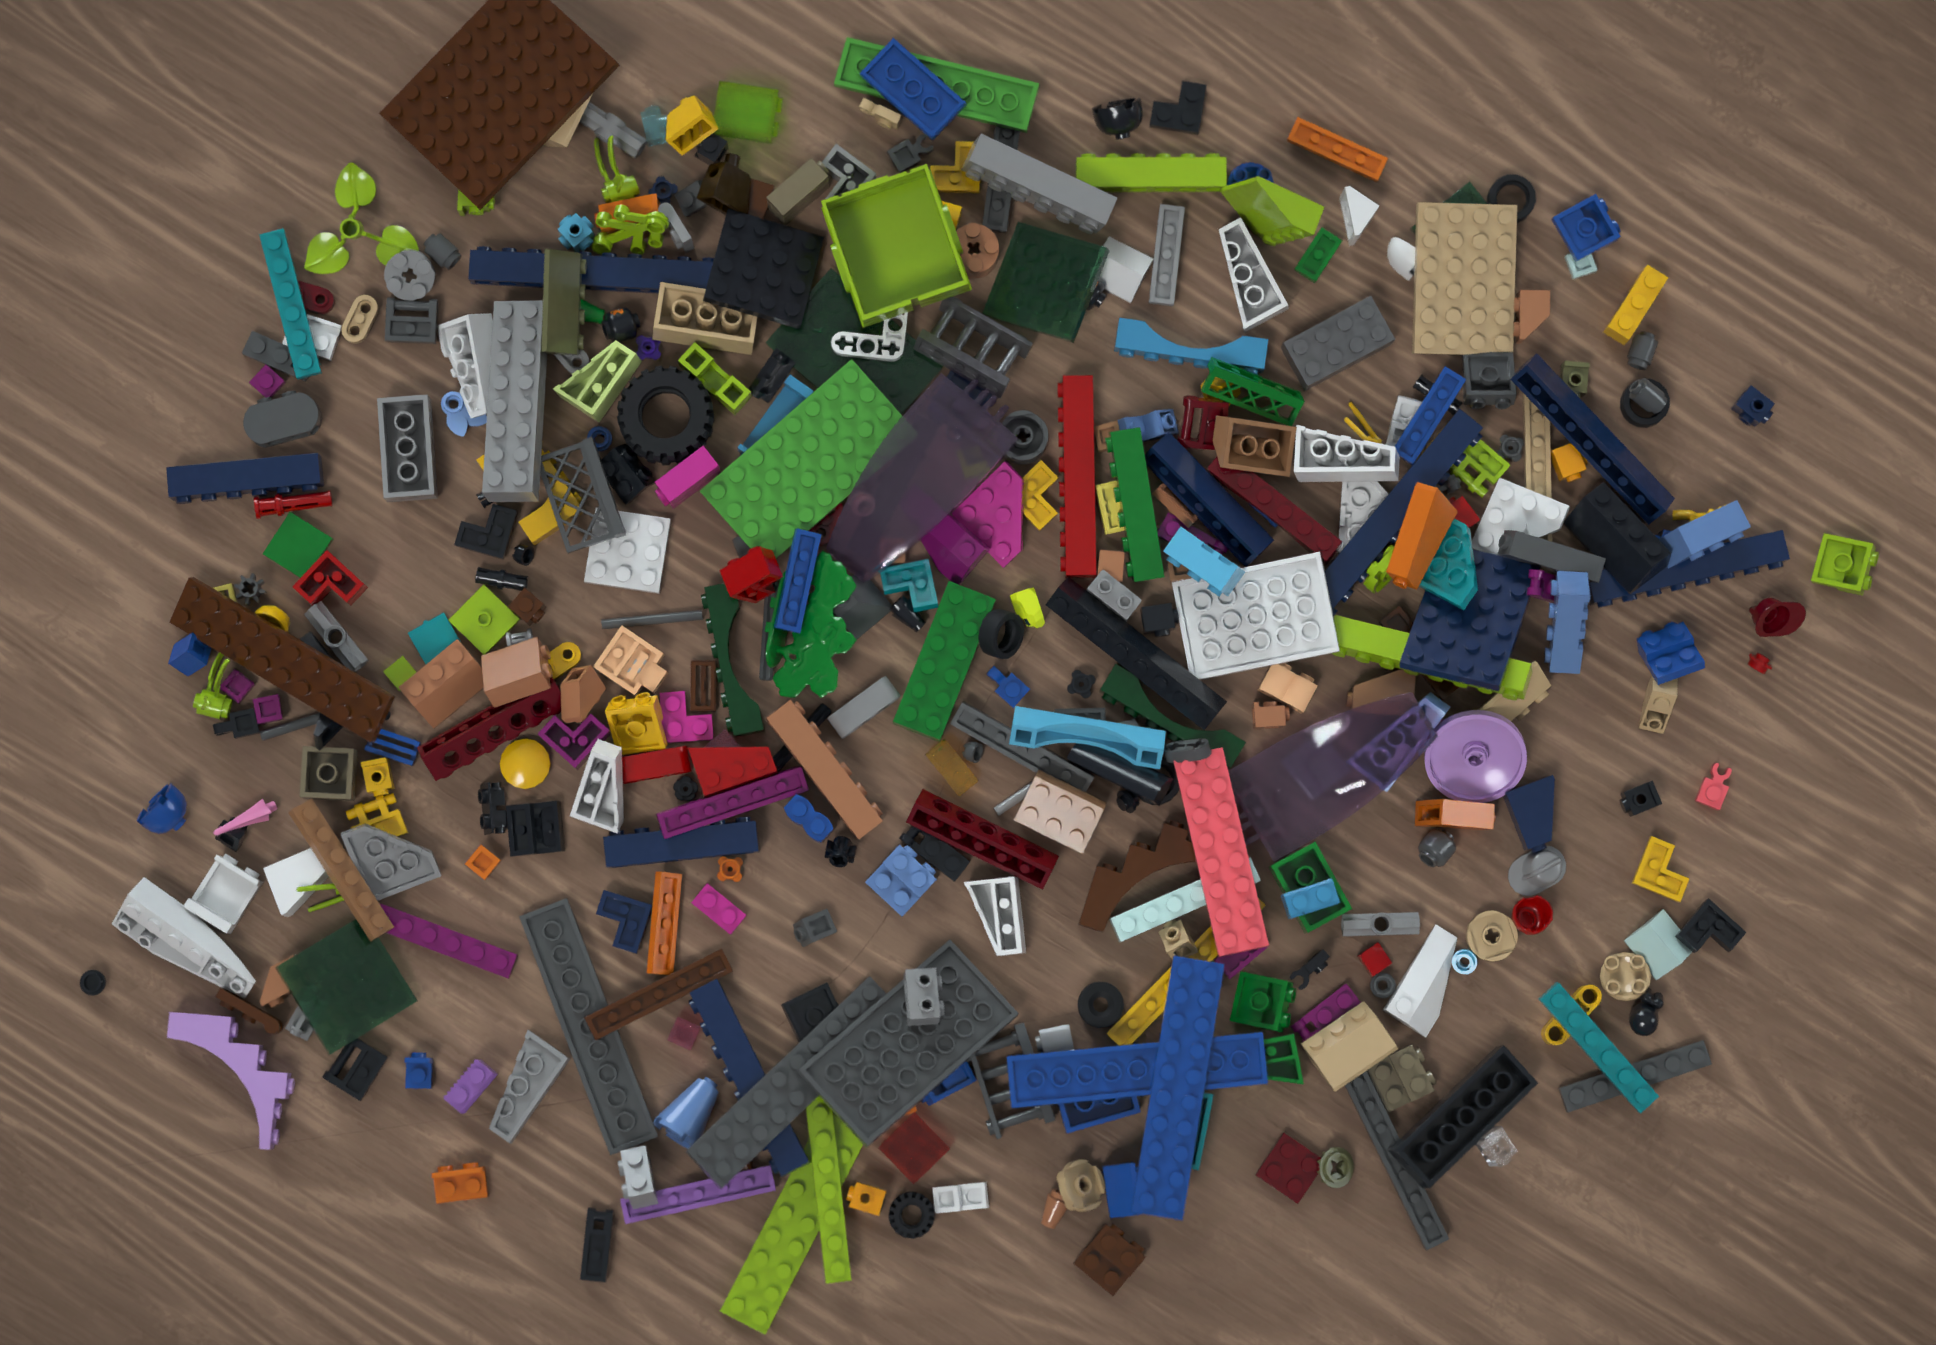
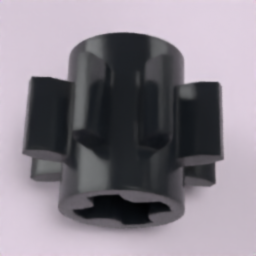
[824,836,857,868]

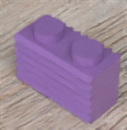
[444,1059,498,1114]

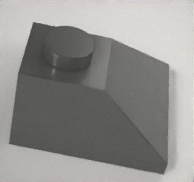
[833,570,892,640]

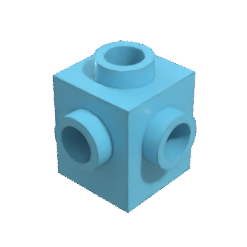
[557,213,595,252]

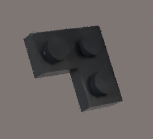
[1149,81,1207,135]
[454,504,518,560]
[1675,898,1747,953]

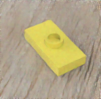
[1095,481,1124,535]

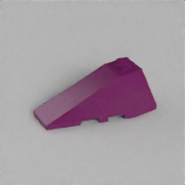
[899,484,990,585]

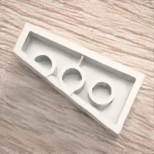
[1219,217,1289,332]
[1294,425,1400,482]

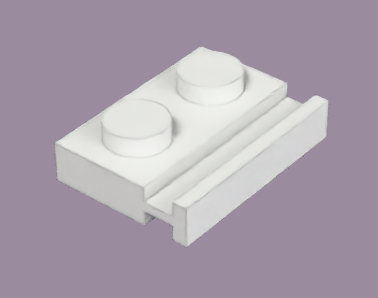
[282,314,342,361]

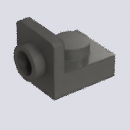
[793,909,837,947]

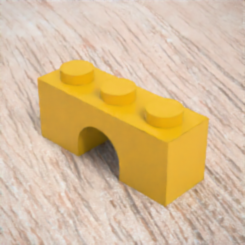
[1603,264,1669,345]

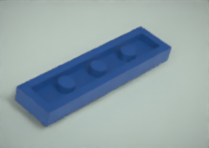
[1394,366,1466,465]
[774,528,822,634]

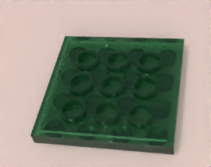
[982,222,1109,343]
[275,919,418,1055]

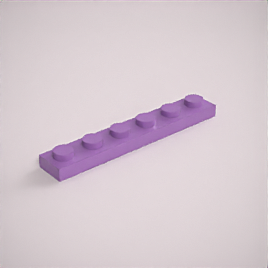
[620,1165,776,1224]

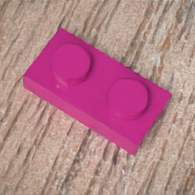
[691,883,747,935]

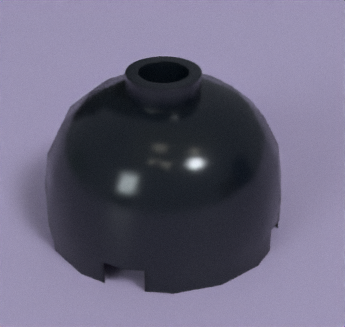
[1092,98,1143,140]

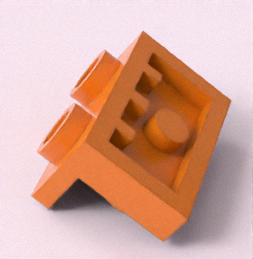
[431,1162,489,1204]

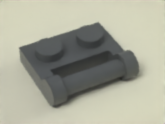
[385,297,439,344]

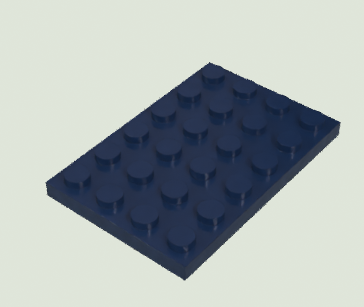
[1400,550,1540,692]

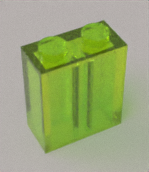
[714,81,783,144]

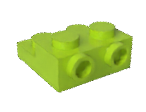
[1811,533,1879,596]

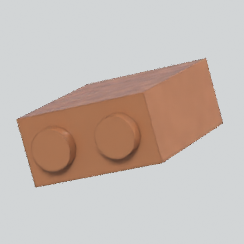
[481,637,553,708]

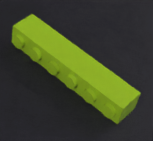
[1075,153,1227,192]

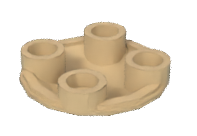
[1600,952,1651,1001]

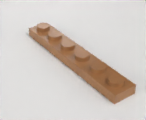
[288,798,394,941]

